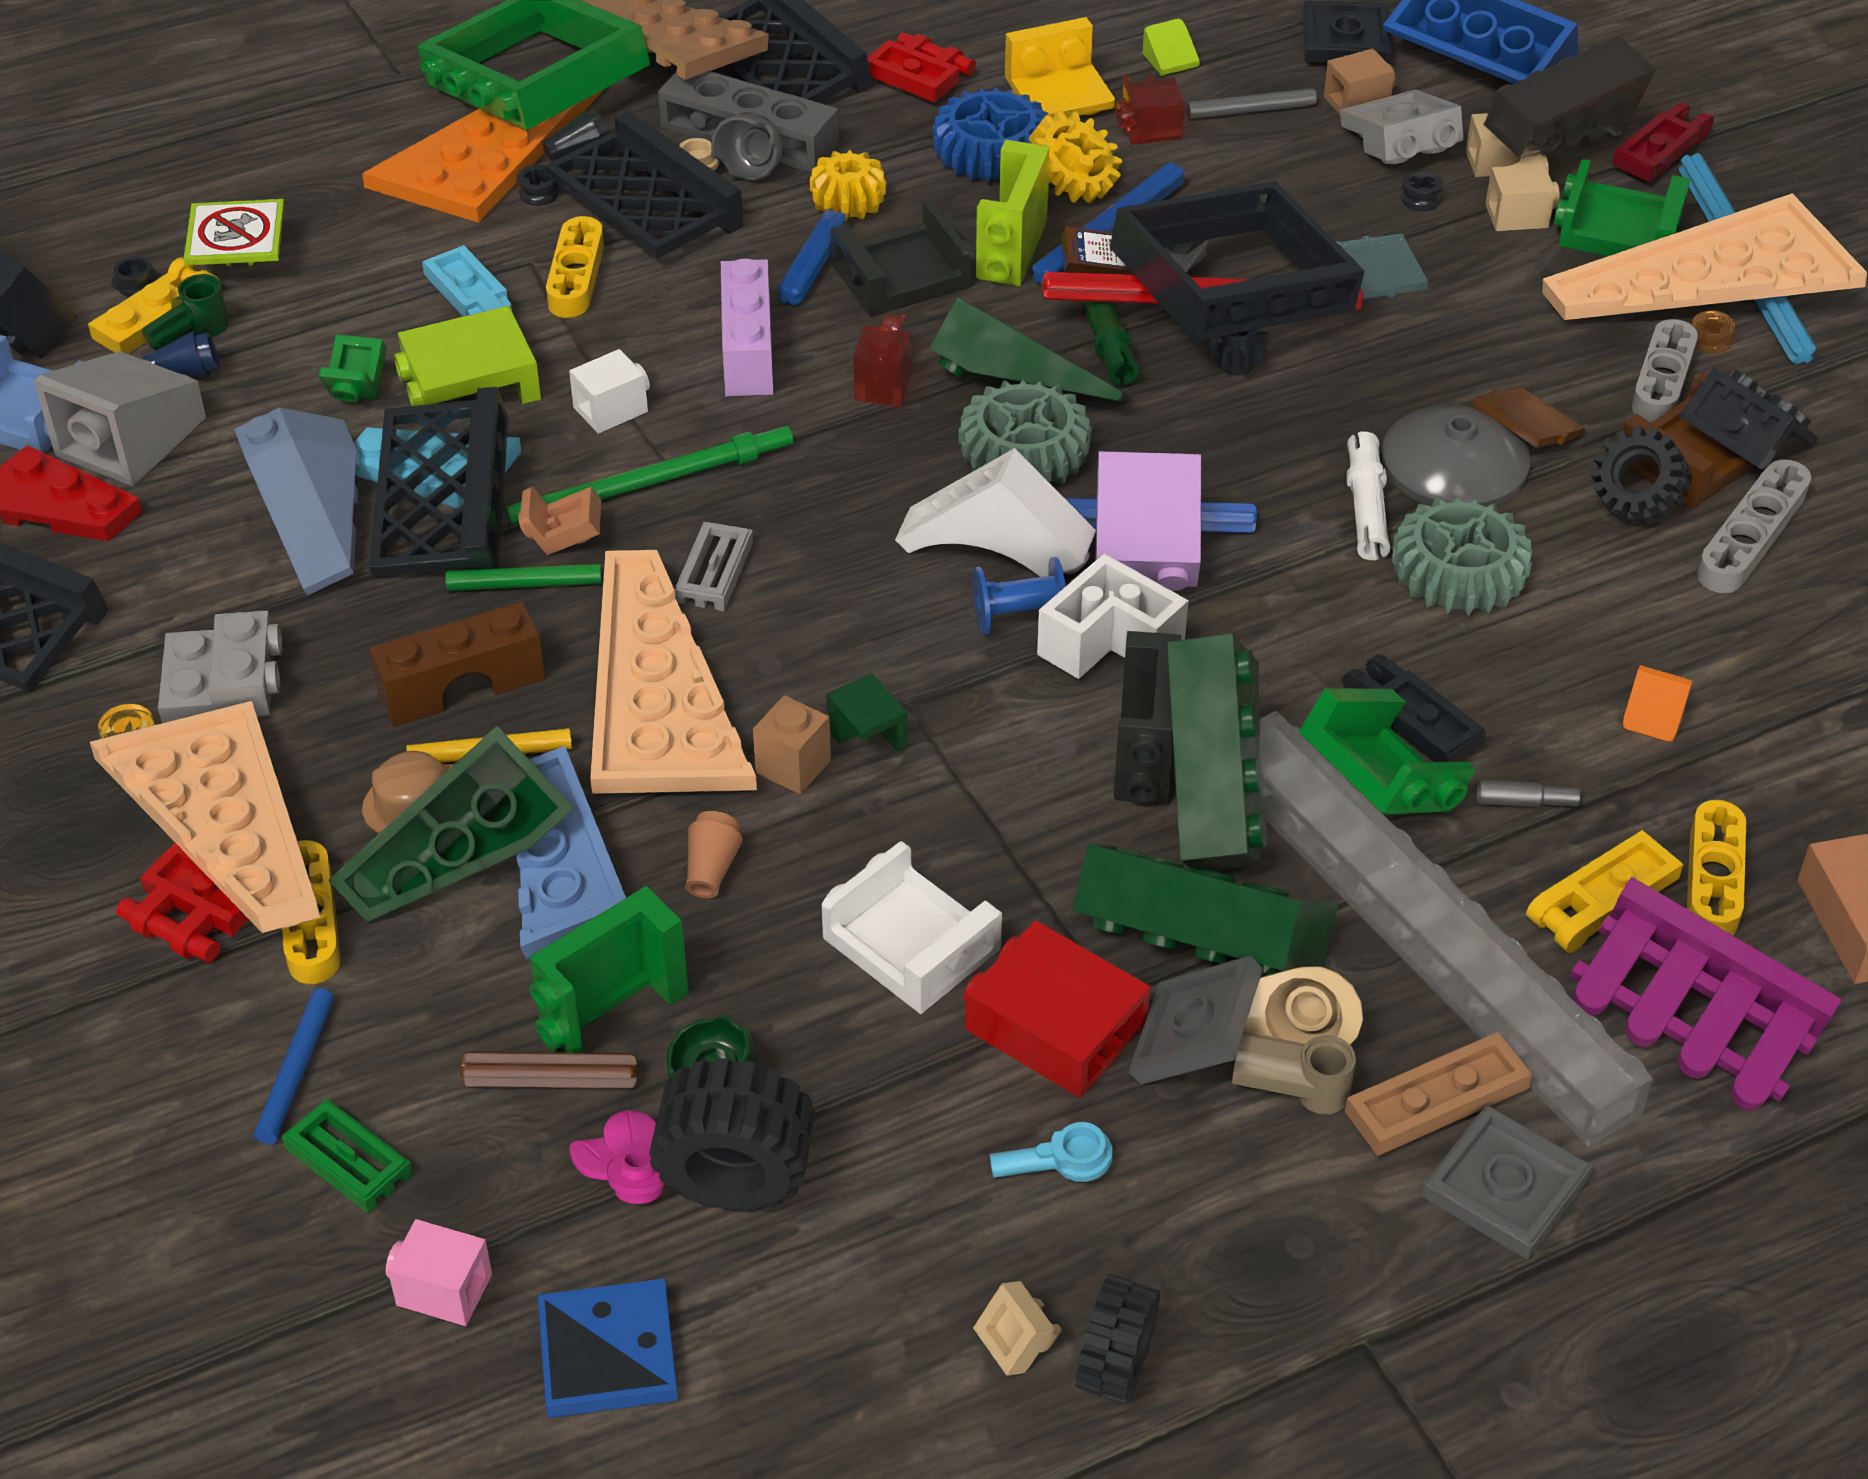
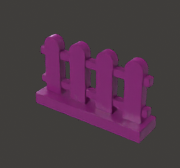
[1569,877,1842,1110]

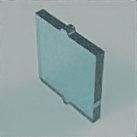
[1337,233,1428,298]

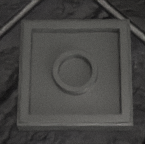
[1129,956,1263,1085]
[1421,1105,1593,1260]

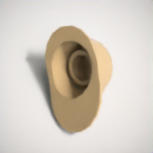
[1236,966,1363,1054]

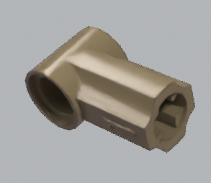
[1232,1032,1356,1114]

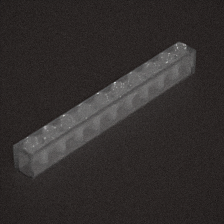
[1259,711,1653,1147]

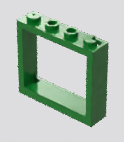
[417,0,650,130]

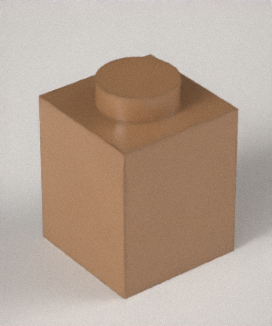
[1324,49,1396,114]
[753,695,831,795]

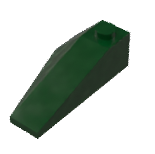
[929,297,1130,404]
[328,726,575,922]

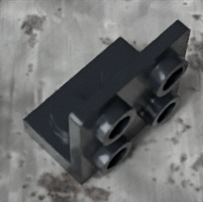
[1679,367,1818,471]

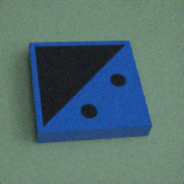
[538,1278,678,1418]

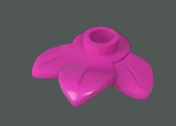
[569,1110,665,1204]

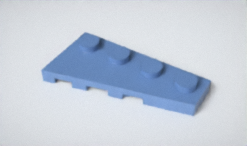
[517,746,626,960]

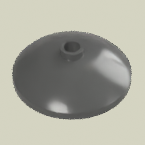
[1381,404,1531,507]

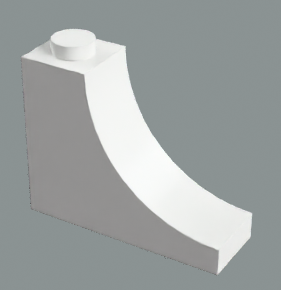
[895,448,1096,577]

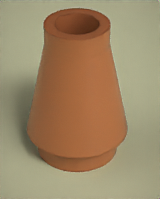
[685,811,743,899]

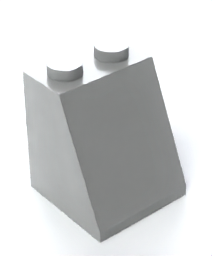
[33,351,206,487]

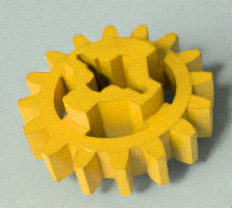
[1028,110,1122,203]

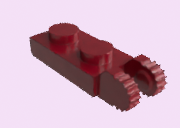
[1612,102,1714,182]

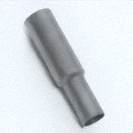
[1477,780,1580,807]

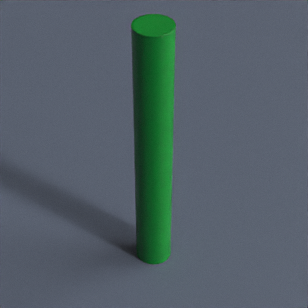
[446,563,602,592]

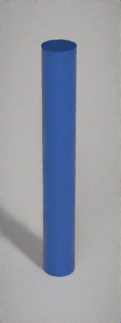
[253,988,335,1144]

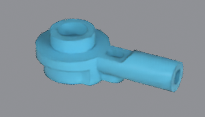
[990,1122,1113,1182]

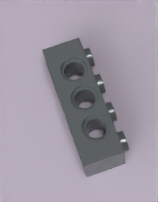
[658,71,839,172]

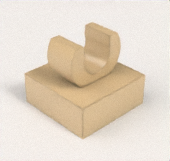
[973,1281,1062,1376]

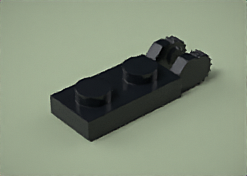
[1342,654,1486,762]

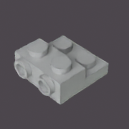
[1340,89,1463,164]
[158,610,283,723]

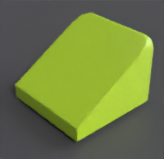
[1142,18,1200,76]

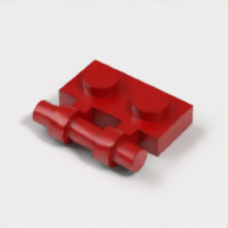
[867,32,976,102]
[116,843,249,963]

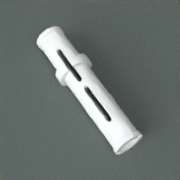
[1346,432,1390,560]

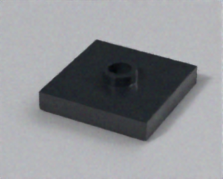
[1303,0,1392,64]

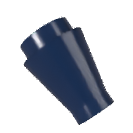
[143,330,220,378]

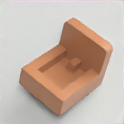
[518,487,601,556]

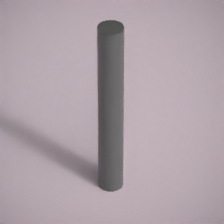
[1186,88,1317,120]

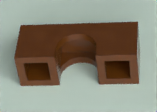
[369,601,546,727]

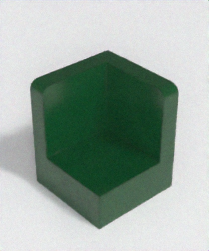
[826,673,907,751]

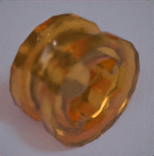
[1691,311,1735,354]

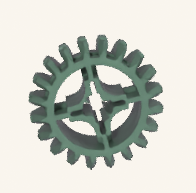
[958,379,1092,484]
[1392,496,1532,616]

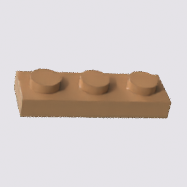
[1345,1032,1533,1156]

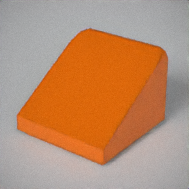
[1622,665,1693,742]

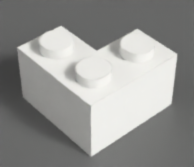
[1037,554,1188,679]

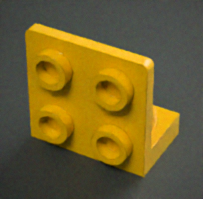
[1005,17,1115,118]

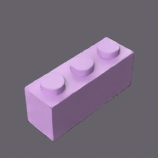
[721,259,773,397]

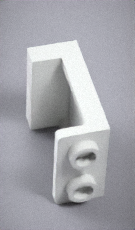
[822,841,1002,1014]

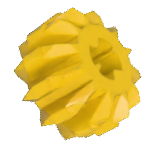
[810,149,886,222]

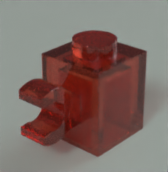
[1116,73,1185,145]
[853,313,912,407]

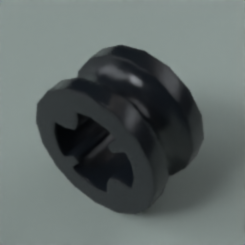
[517,165,559,206]
[1401,172,1443,212]

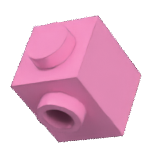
[386,1219,492,1326]

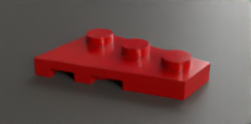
[0,445,142,541]

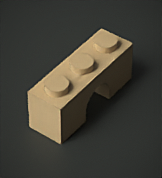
[1466,111,1559,231]

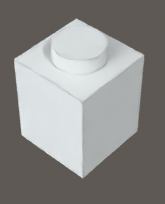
[569,349,650,433]

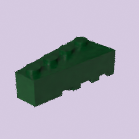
[1167,633,1267,870]
[1072,844,1339,976]

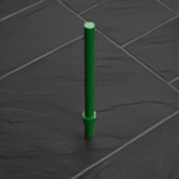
[505,426,793,526]

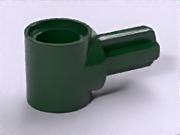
[142,274,229,350]

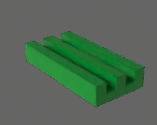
[281,1099,413,1214]

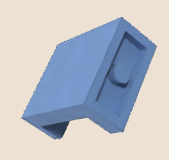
[0,335,84,454]

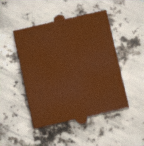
[1472,387,1585,448]

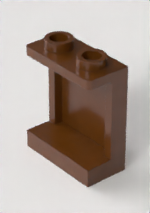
[1622,373,1754,509]

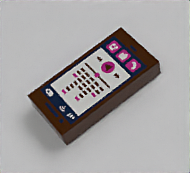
[1061,226,1134,275]

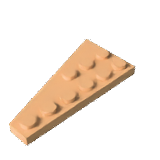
[1542,193,1867,320]

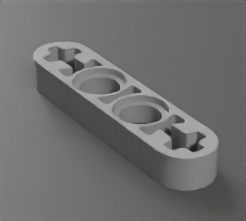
[1697,460,1811,593]

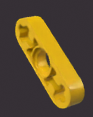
[546,216,604,318]
[1687,800,1746,935]
[282,840,341,984]

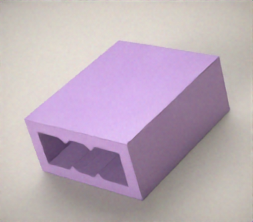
[1095,451,1201,590]

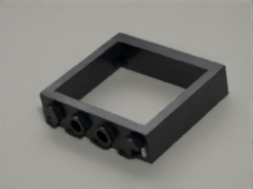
[1110,181,1365,341]

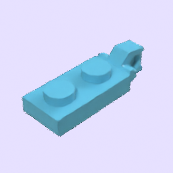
[422,245,512,316]

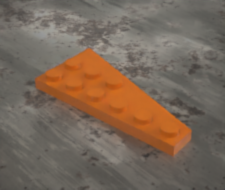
[362,89,605,223]

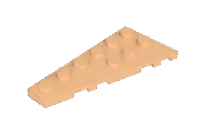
[590,550,757,794]
[90,701,320,933]

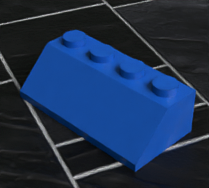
[1383,0,1579,91]

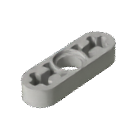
[1632,319,1698,423]

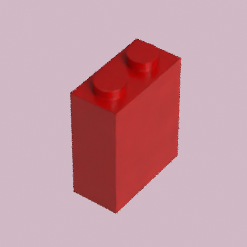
[963,920,1151,1098]

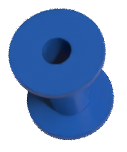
[972,557,1066,635]

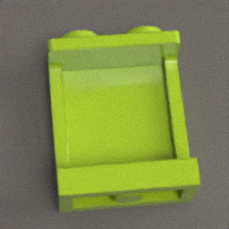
[976,139,1050,286]
[394,305,541,406]

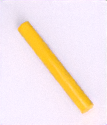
[407,728,572,763]

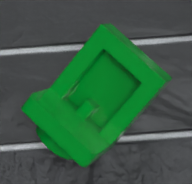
[318,334,387,403]

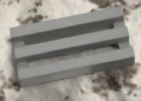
[674,522,753,611]

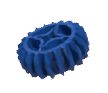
[933,87,1048,183]

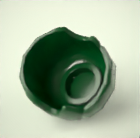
[667,1014,757,1079]

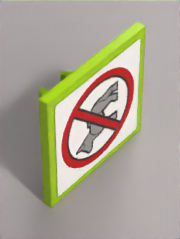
[184,199,285,267]

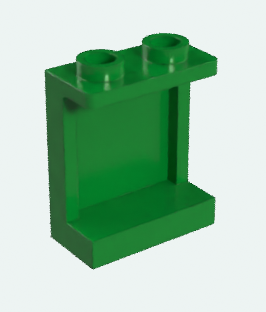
[1554,159,1690,256]
[1299,688,1476,814]
[529,886,689,1052]

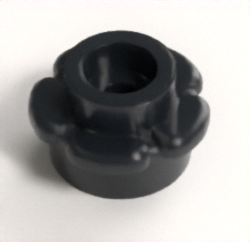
[111,256,158,297]

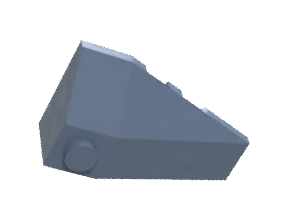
[234,407,360,596]

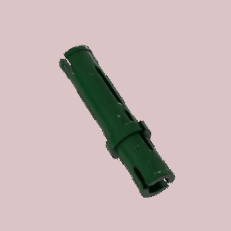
[1081,301,1139,385]

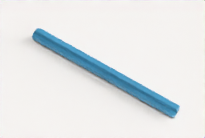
[1679,153,1816,365]

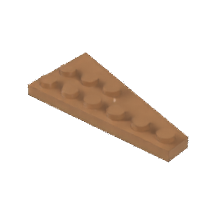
[581,0,768,80]

